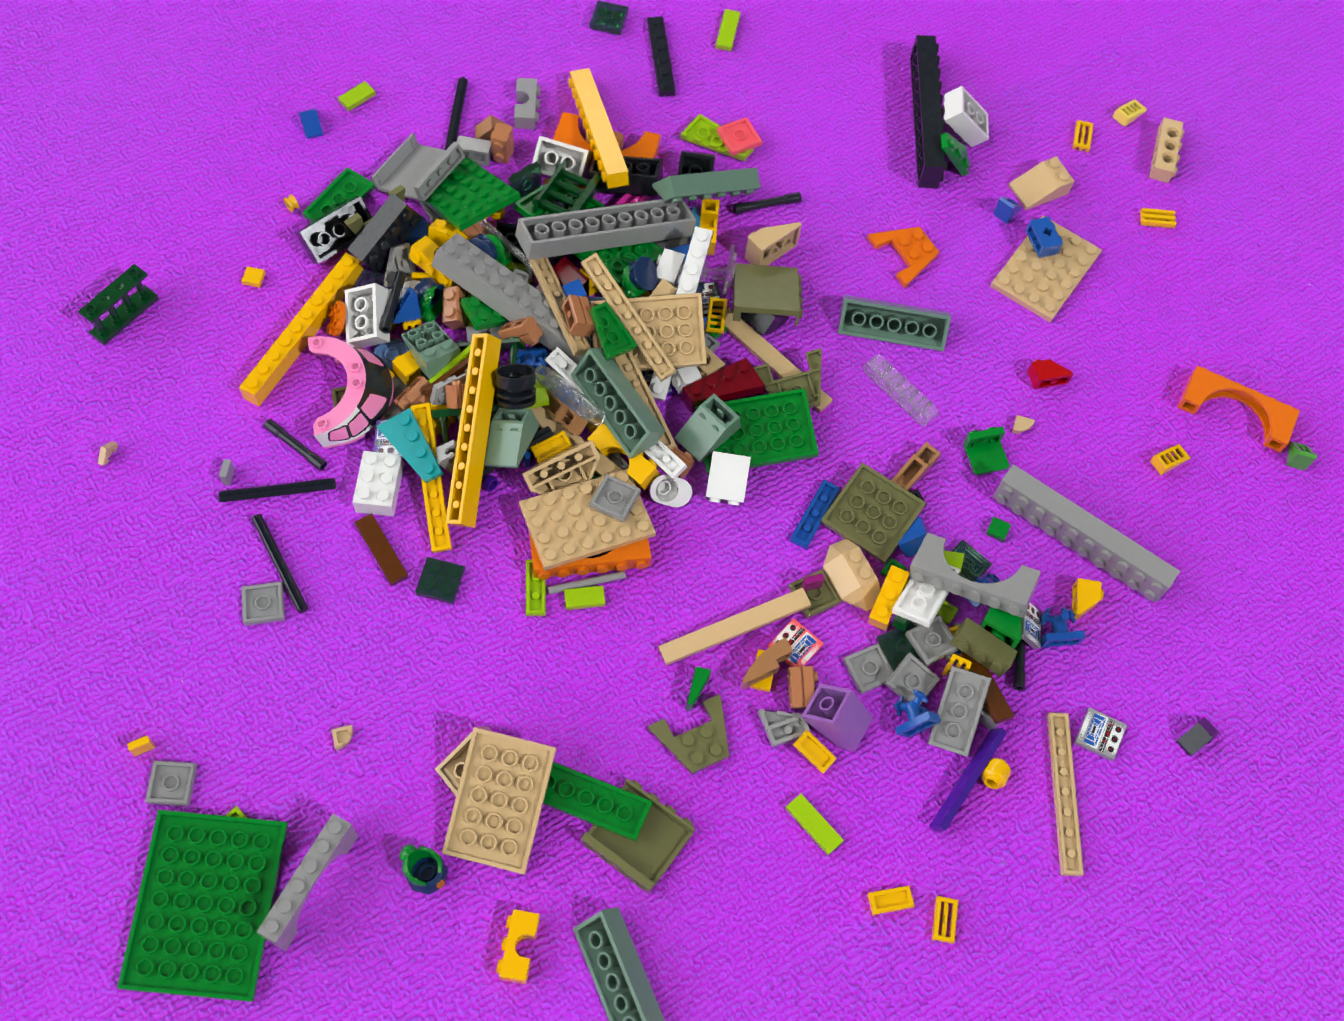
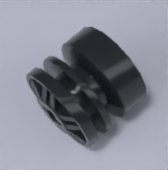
[495,364,536,409]

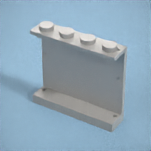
[371,133,465,202]

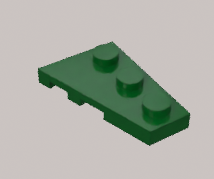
[941,133,970,176]
[590,302,638,361]

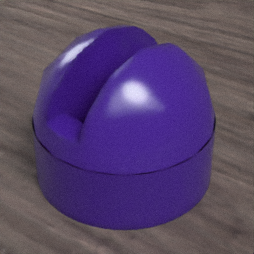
[482,475,499,492]

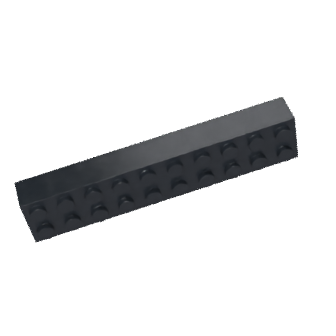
[910,35,947,189]

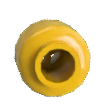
[981,758,1011,789]

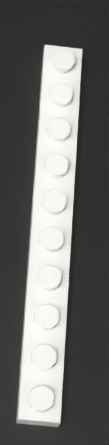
[649,226,713,402]
[545,347,687,480]

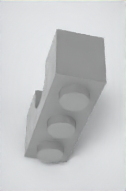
[514,78,541,129]

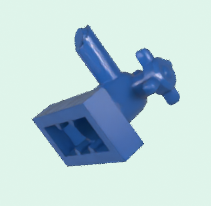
[517,347,548,375]
[1041,607,1085,648]
[894,689,941,738]

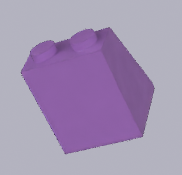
[801,683,873,752]

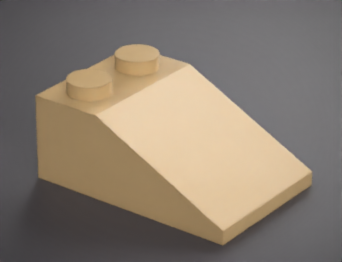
[1009,156,1074,210]
[745,222,802,265]
[435,726,492,796]

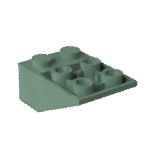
[401,320,461,380]
[674,394,741,463]
[484,408,540,468]

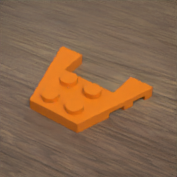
[867,227,939,288]

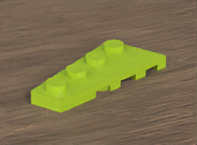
[680,114,754,161]

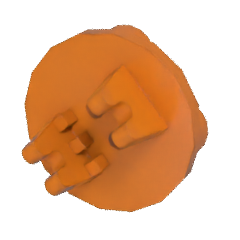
[327,300,346,337]

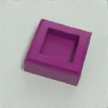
[801,573,825,591]

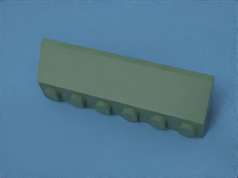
[652,167,761,203]
[838,295,951,351]
[571,348,665,459]
[573,907,665,1021]

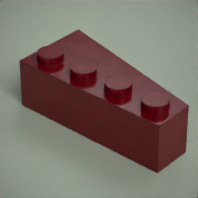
[682,358,765,412]

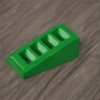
[686,667,711,711]

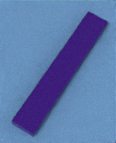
[929,728,1007,831]

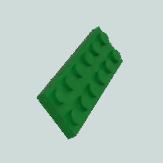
[543,762,653,842]

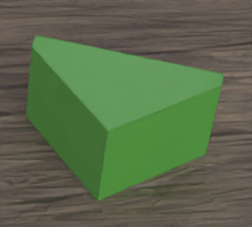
[1286,441,1317,471]

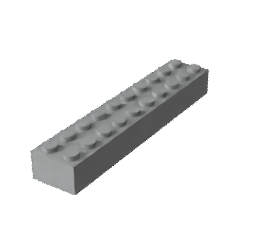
[515,199,696,260]
[431,233,593,365]
[992,464,1180,603]

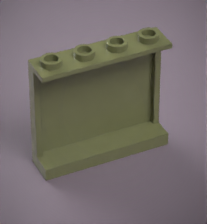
[733,263,803,326]
[581,778,695,895]

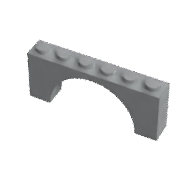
[909,533,1041,618]
[257,814,358,952]

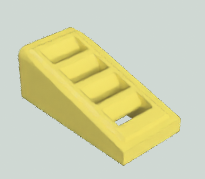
[1113,99,1147,127]

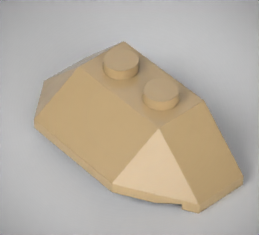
[522,440,600,495]
[823,539,881,612]

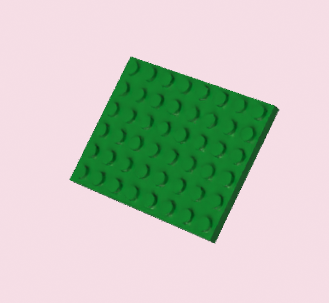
[117,810,288,1002]

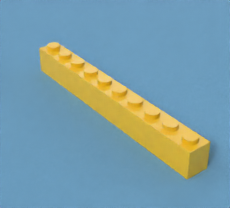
[568,68,629,189]
[239,253,364,406]
[445,333,502,528]

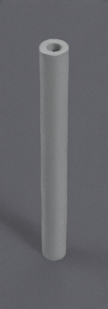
[548,571,626,595]

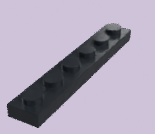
[647,16,676,97]

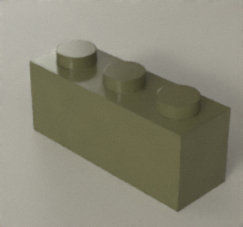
[950,617,1017,677]

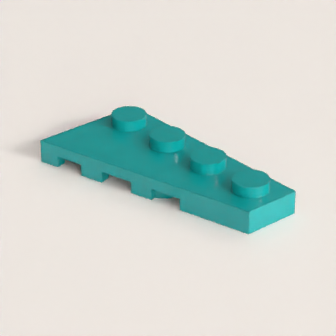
[376,408,443,483]

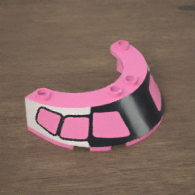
[308,336,394,449]

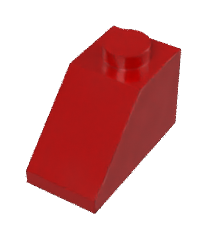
[1028,359,1073,390]

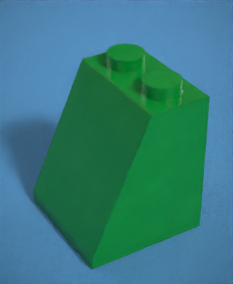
[980,607,1022,649]

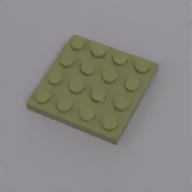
[821,462,926,564]

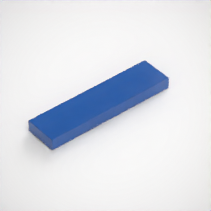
[789,480,840,550]

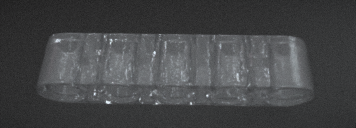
[862,354,939,426]
[535,365,606,426]

